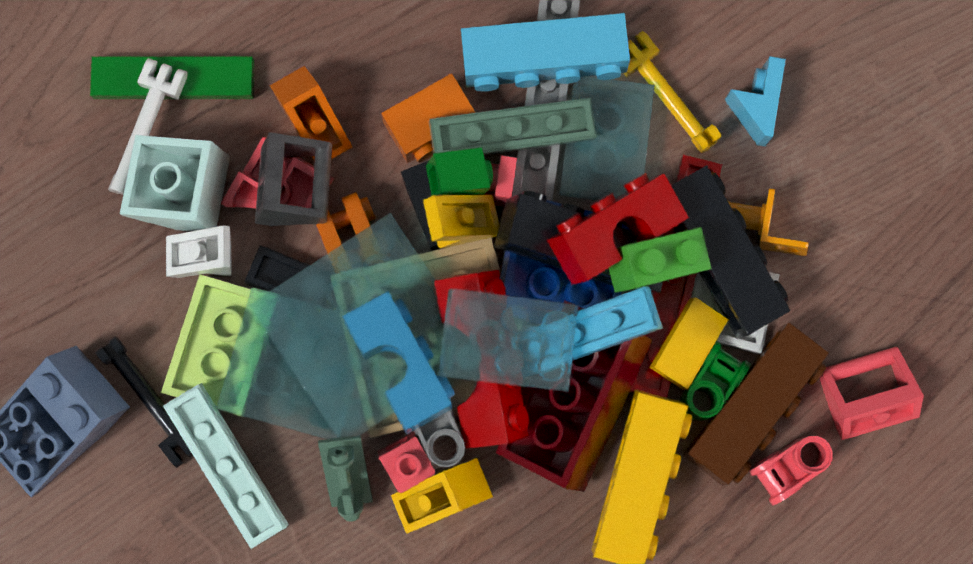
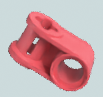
[749,436,833,506]

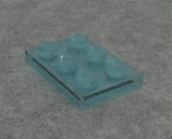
[559,76,654,200]
[439,289,578,391]

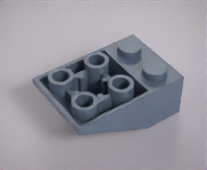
[0,346,130,497]

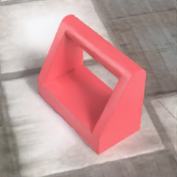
[820,346,924,440]

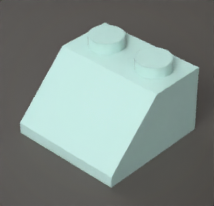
[120,135,230,232]

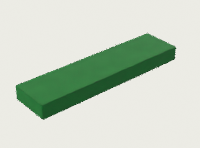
[90,56,254,99]

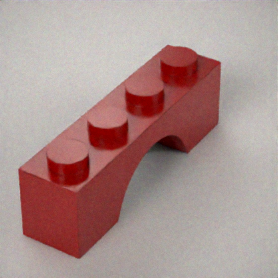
[434,269,529,449]

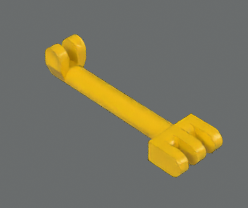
[623,31,721,153]

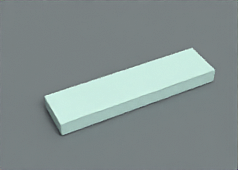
[163,383,289,549]

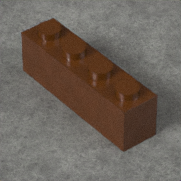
[683,322,829,486]

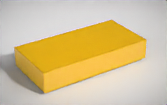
[649,297,729,390]

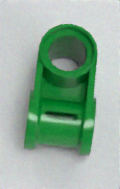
[680,340,751,421]

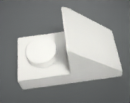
[166,225,232,278]

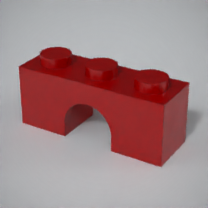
[547,173,689,285]

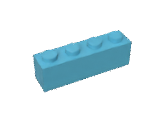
[461,13,630,91]

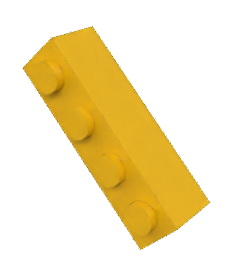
[591,389,692,564]

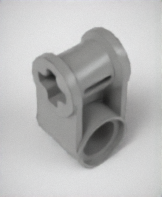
[414,409,465,467]

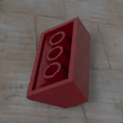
[496,300,653,492]

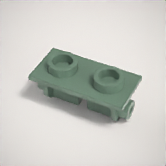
[318,435,373,522]

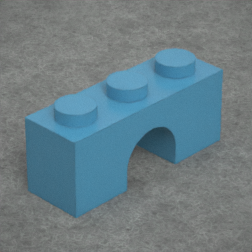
[342,291,455,434]

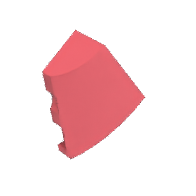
[221,137,334,209]

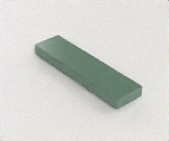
[428,98,597,155]

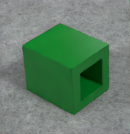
[426,147,493,196]

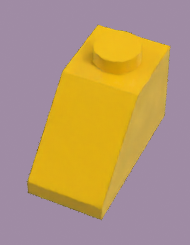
[391,458,493,534]

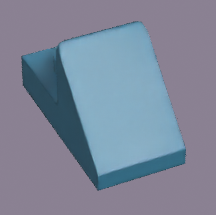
[725,56,786,146]

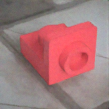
[485,155,517,207]
[378,431,435,493]

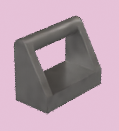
[255,132,332,226]

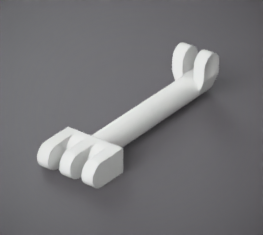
[108,58,187,195]

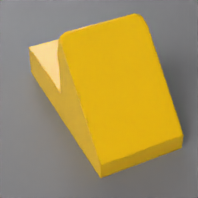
[423,195,499,248]

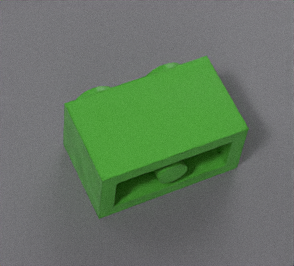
[609,227,712,293]

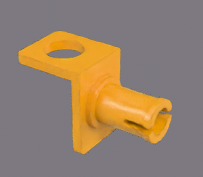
[728,188,809,256]

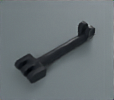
[95,336,193,468]

